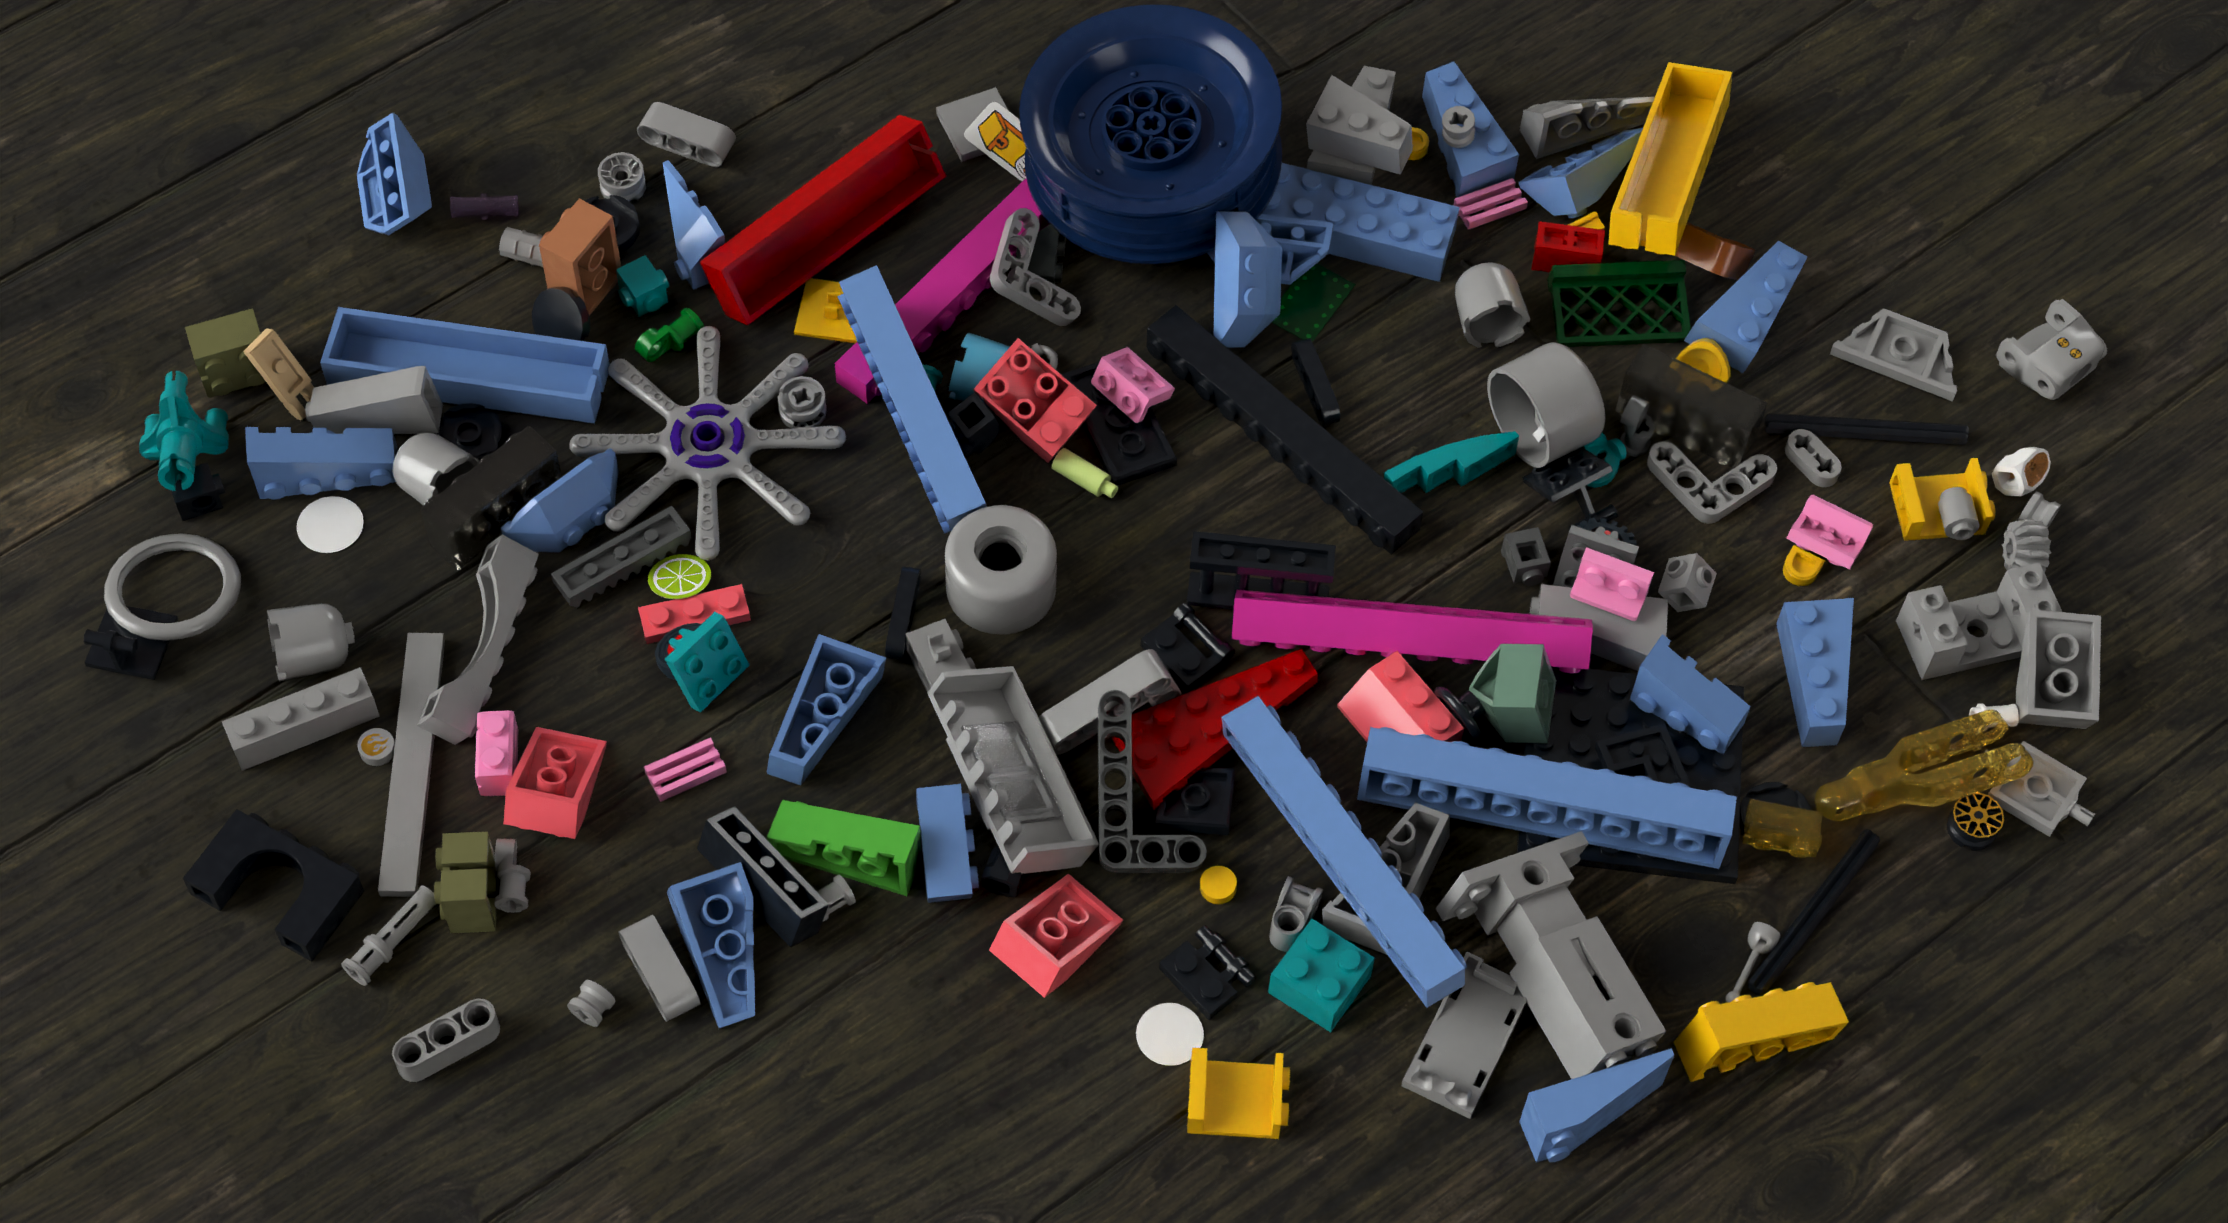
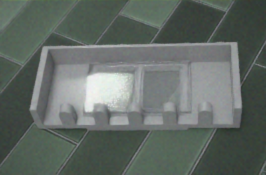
[927,666,1099,874]

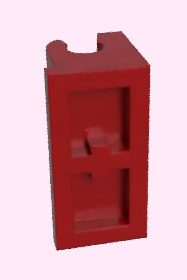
[1531,221,1605,272]

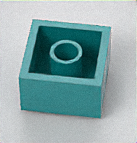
[1268,919,1375,1033]

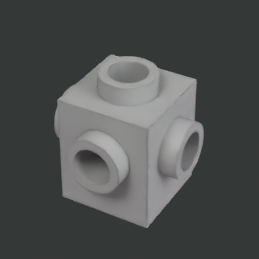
[1658,553,1717,612]

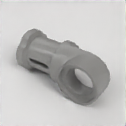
[494,838,531,913]

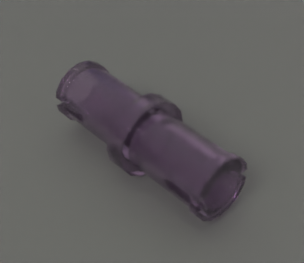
[450,193,519,220]

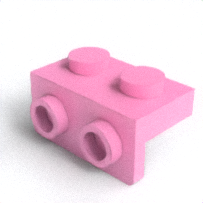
[1786,495,1873,570]

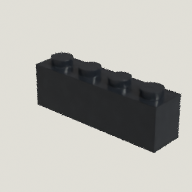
[697,806,829,947]

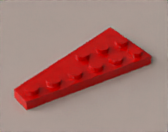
[1111,649,1318,810]

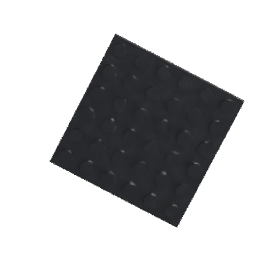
[1517,666,1744,884]

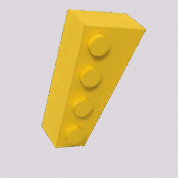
[1674,982,1849,1082]

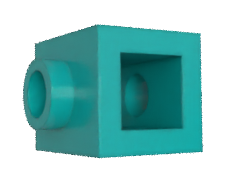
[616,255,669,317]

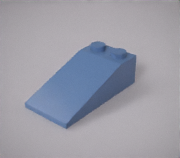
[1519,1048,1674,1163]

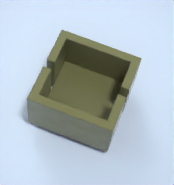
[185,308,266,398]
[434,831,497,933]

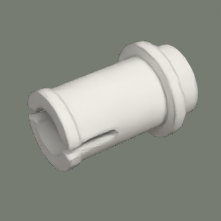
[1969,703,2019,732]

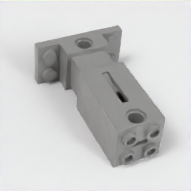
[1436,831,1666,1079]

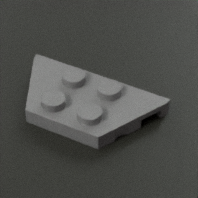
[1830,308,1957,402]

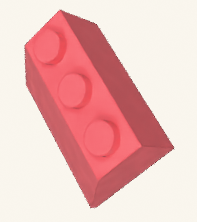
[1337,651,1464,742]

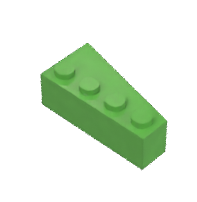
[766,800,922,896]

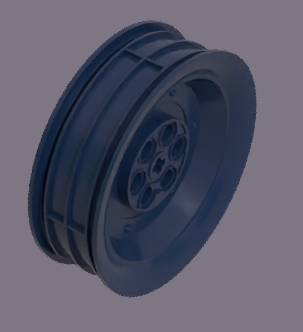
[1019,4,1282,264]

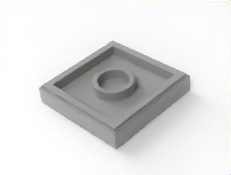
[936,87,1008,162]

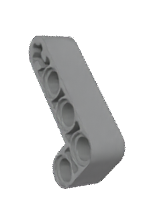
[1038,649,1181,755]

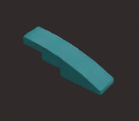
[1384,431,1519,493]

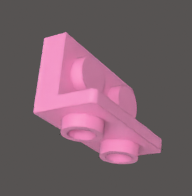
[1091,347,1175,423]
[1570,547,1654,621]

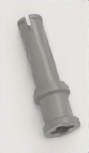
[341,885,436,986]

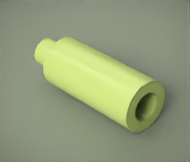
[1052,448,1118,498]

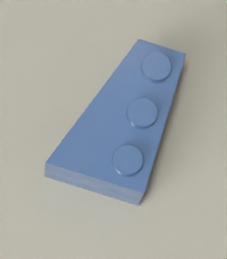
[1630,634,1751,754]
[916,784,979,903]

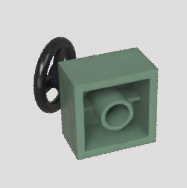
[1434,644,1556,746]

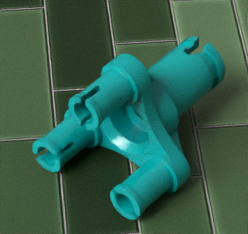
[139,371,229,491]

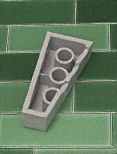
[1322,802,1450,955]

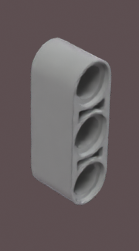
[637,102,736,167]
[618,915,701,1022]
[392,999,500,1082]

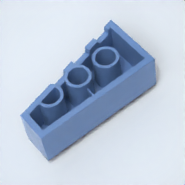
[1422,61,1519,197]
[1684,241,1807,373]
[245,427,398,500]
[1776,598,1854,747]

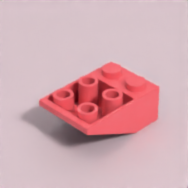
[973,338,1097,463]

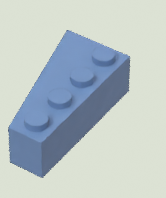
[767,634,886,786]

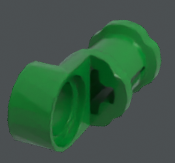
[635,308,705,362]

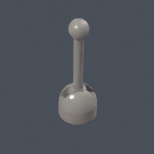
[1726,922,1781,1003]

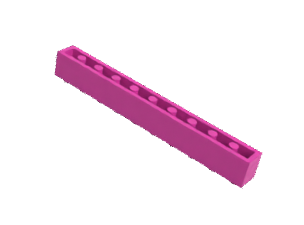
[835,178,1049,404]
[1232,590,1593,673]

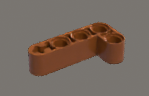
[1675,222,1756,280]

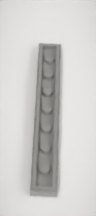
[378,633,445,897]

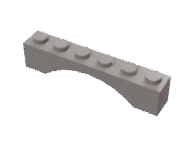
[418,534,539,745]

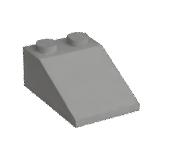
[2016,609,2101,729]

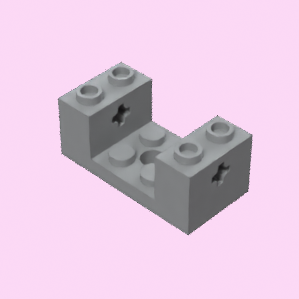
[1896,562,2062,680]

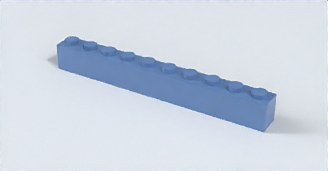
[1221,696,1467,1008]

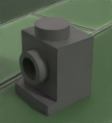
[1501,527,1551,586]

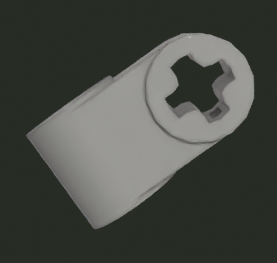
[1269,876,1323,952]

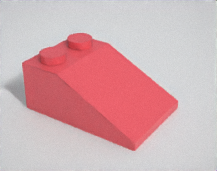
[503,727,607,839]
[989,874,1123,998]

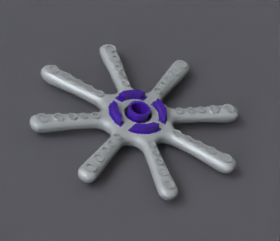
[569,326,846,561]

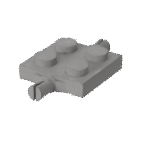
[1979,741,2096,837]

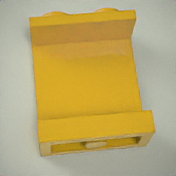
[1889,458,1995,541]
[1187,1048,1290,1139]

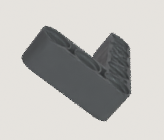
[1098,690,1207,873]

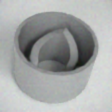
[1487,342,1605,468]
[945,505,1057,634]

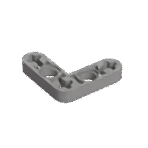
[990,208,1081,326]
[1647,442,1777,524]

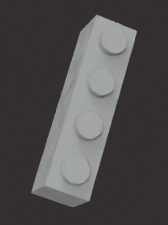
[222,667,380,771]

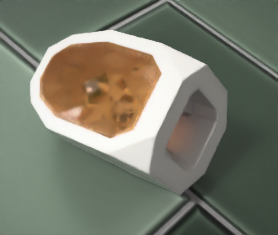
[1992,447,2051,497]

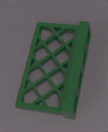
[1547,260,1691,347]

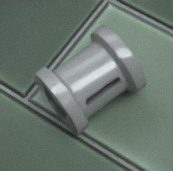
[817,874,856,922]

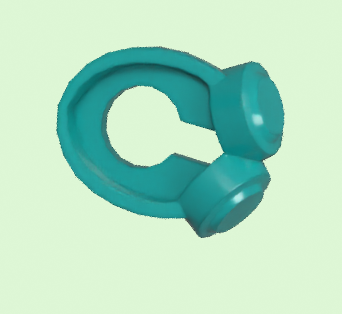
[1584,433,1627,488]

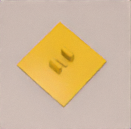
[794,278,857,343]

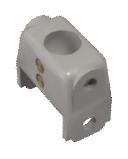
[1996,299,2107,400]

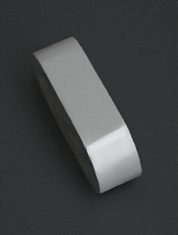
[1785,429,1842,487]

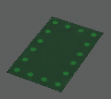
[1271,264,1356,342]

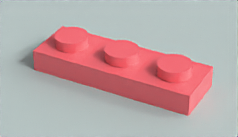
[638,584,751,644]

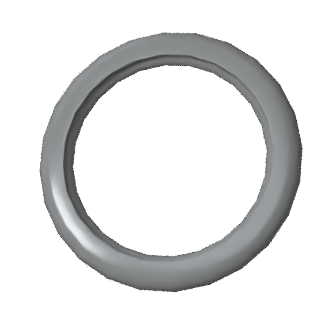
[104,533,241,641]

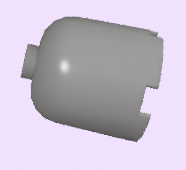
[1455,262,1530,347]
[392,433,483,518]
[267,603,355,681]

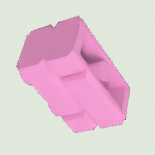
[475,710,519,796]

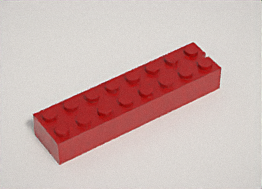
[700,115,946,325]

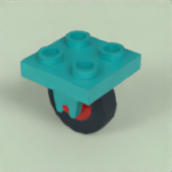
[655,612,750,712]

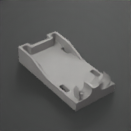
[1401,952,1527,1119]

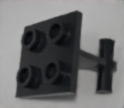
[1522,447,1618,530]
[84,606,179,680]

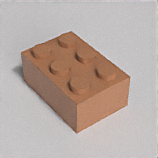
[539,198,621,315]

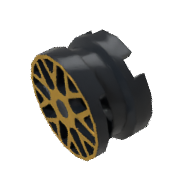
[1947,793,2004,851]

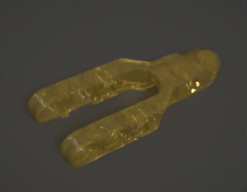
[1815,709,2033,821]

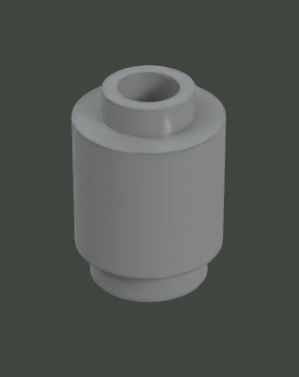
[1938,487,1980,540]

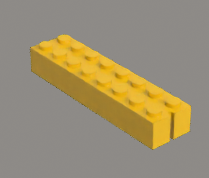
[1608,62,1732,256]

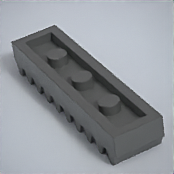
[551,506,692,609]

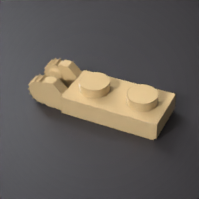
[243,328,314,420]

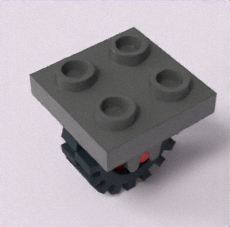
[1553,518,1639,588]

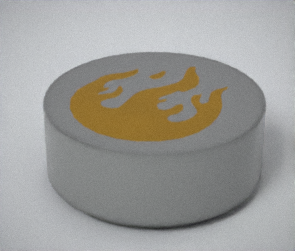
[357,728,395,766]

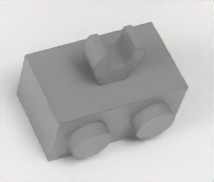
[906,619,976,692]

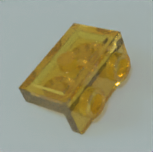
[1743,799,1823,858]

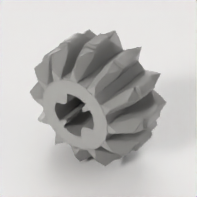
[2002,519,2051,573]

